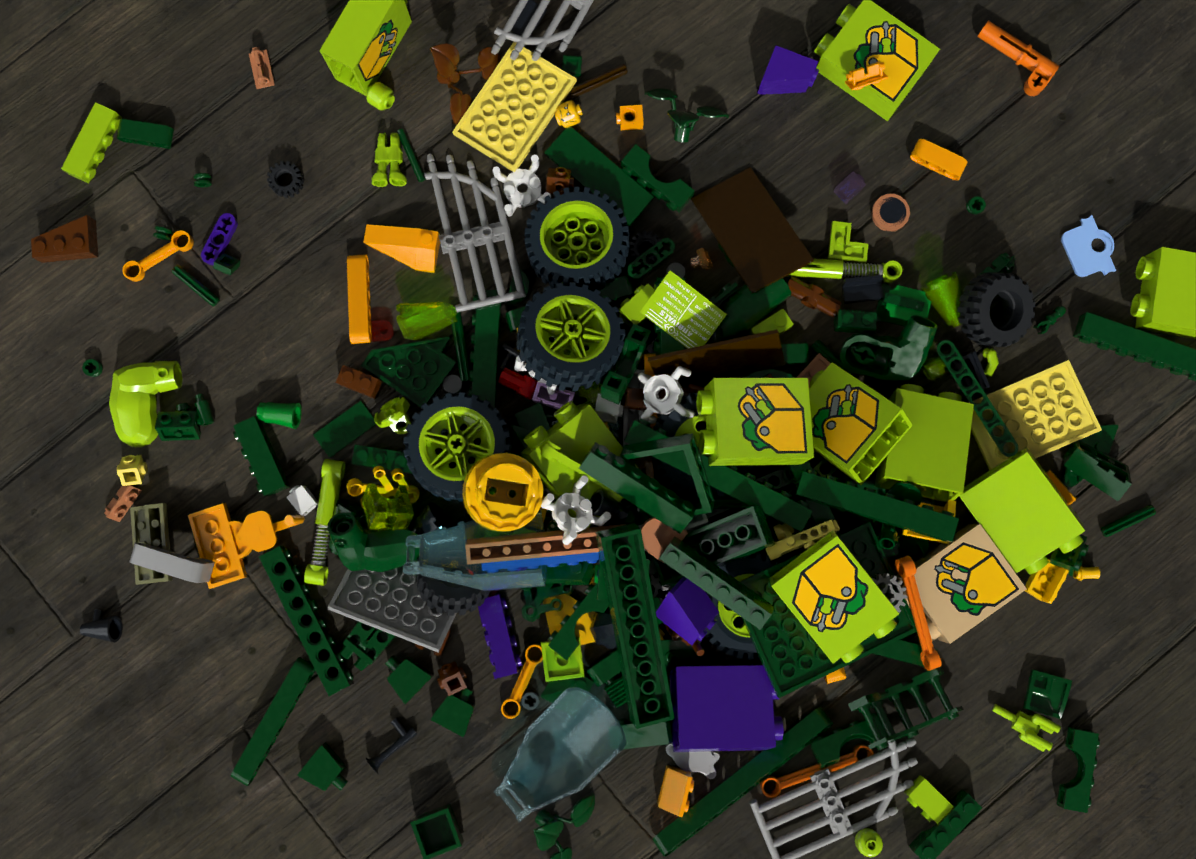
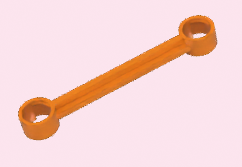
[895,556,941,671]
[760,744,874,798]

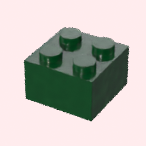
[410,803,464,859]

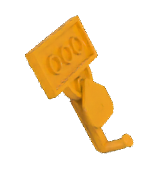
[188,503,305,589]

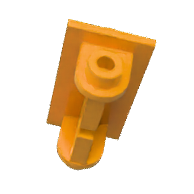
[845,61,888,90]

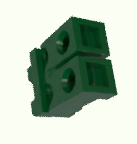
[340,622,396,671]

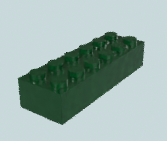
[652,506,775,586]

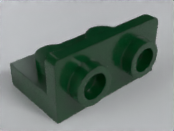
[155,411,201,441]
[1050,535,1089,577]

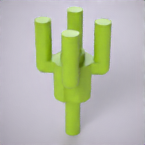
[992,704,1061,752]

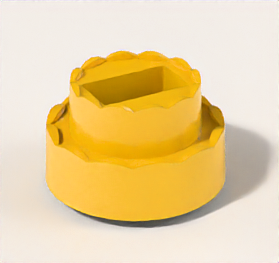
[462,453,543,532]

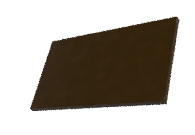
[691,167,814,294]
[648,329,786,387]

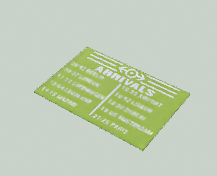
[640,270,727,349]

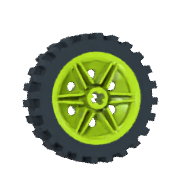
[516,282,625,391]
[403,392,512,502]

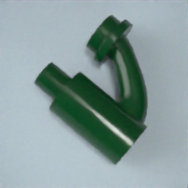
[176,394,215,426]

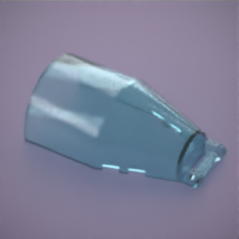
[403,510,547,591]
[494,687,626,823]

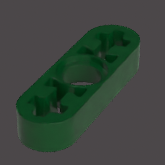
[627,238,675,280]

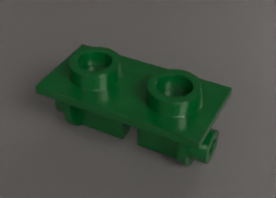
[979,253,1015,275]

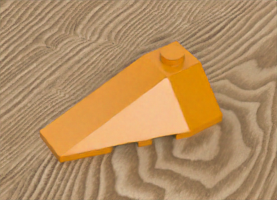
[363,224,440,274]

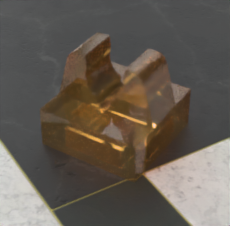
[690,248,713,270]

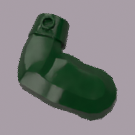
[840,315,938,381]
[327,512,426,572]

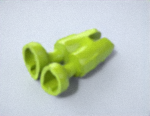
[371,133,407,187]

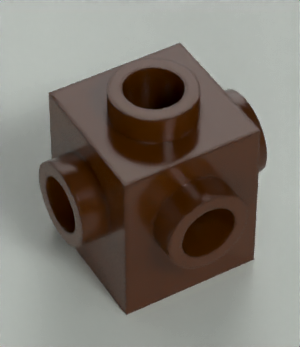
[546,167,574,195]
[437,662,467,696]

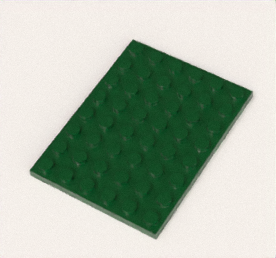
[739,522,917,698]

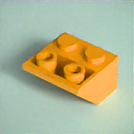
[657,765,694,817]

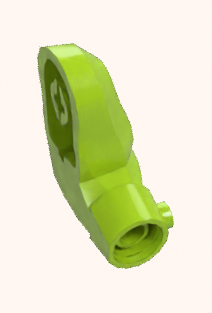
[109,361,183,447]

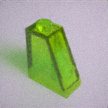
[396,302,457,341]

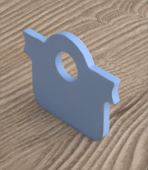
[1061,215,1116,277]

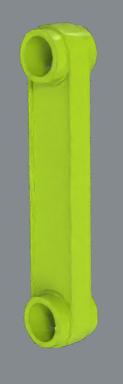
[540,440,624,502]

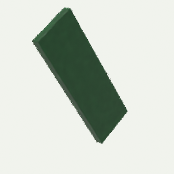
[544,126,654,226]

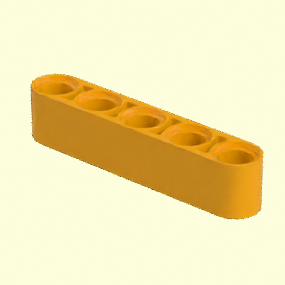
[347,254,372,344]

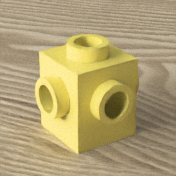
[117,455,148,486]

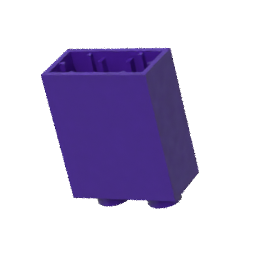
[669,665,784,752]

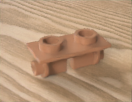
[249,47,275,89]
[104,485,142,522]

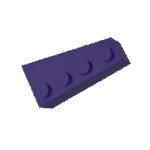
[478,594,522,679]

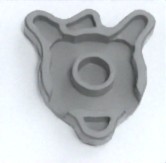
[666,742,720,779]

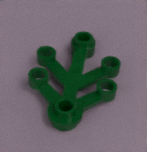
[520,579,574,622]

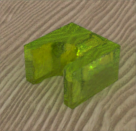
[361,483,414,530]

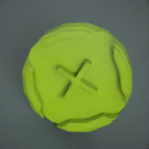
[374,397,411,434]

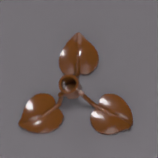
[430,44,501,126]

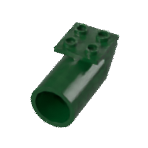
[706,278,791,344]

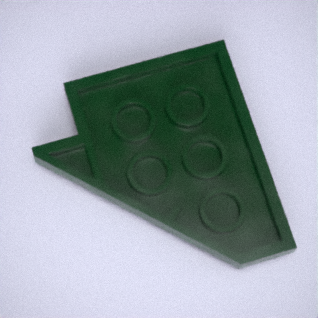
[361,337,457,408]

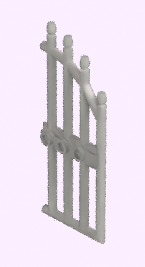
[491,0,594,61]
[424,154,526,313]
[749,738,918,859]

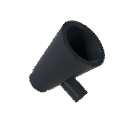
[590,489,629,520]
[80,609,123,643]

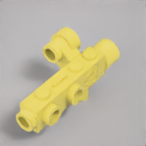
[765,520,840,561]

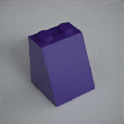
[758,46,819,95]
[656,576,719,645]

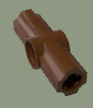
[787,276,842,318]

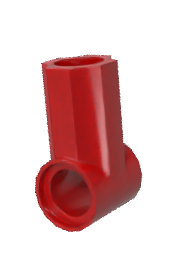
[498,368,538,400]

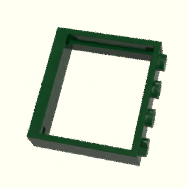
[620,434,715,522]

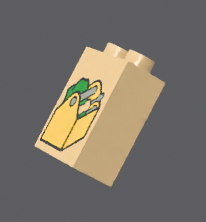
[896,524,1027,644]

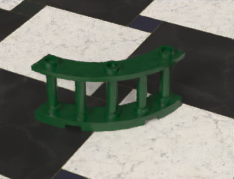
[848,667,964,751]

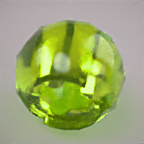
[922,356,946,381]

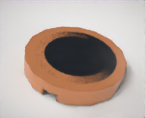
[872,194,910,232]

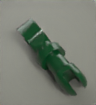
[1033,306,1066,334]

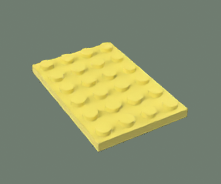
[452,42,577,172]
[971,360,1102,470]

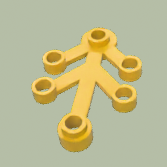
[347,466,420,512]

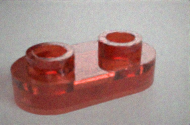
[371,320,394,342]

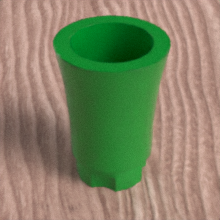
[256,402,302,429]

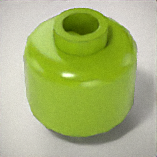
[366,82,395,110]
[855,828,883,857]

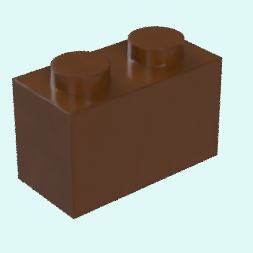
[335,365,382,399]

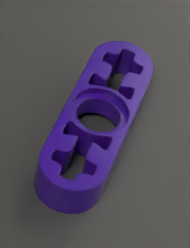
[201,213,238,265]

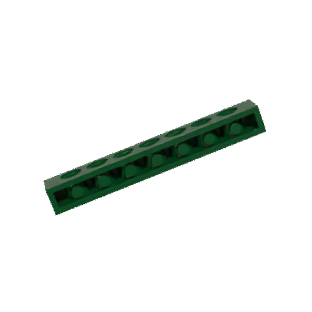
[259,546,354,696]

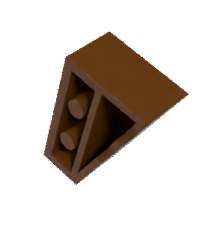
[31,215,98,263]

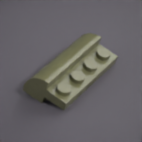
[130,503,173,585]

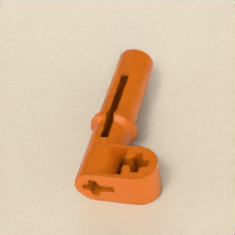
[977,20,1060,96]

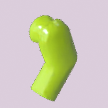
[982,348,999,377]

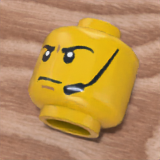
[554,100,583,128]

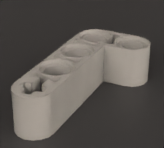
[129,542,215,583]

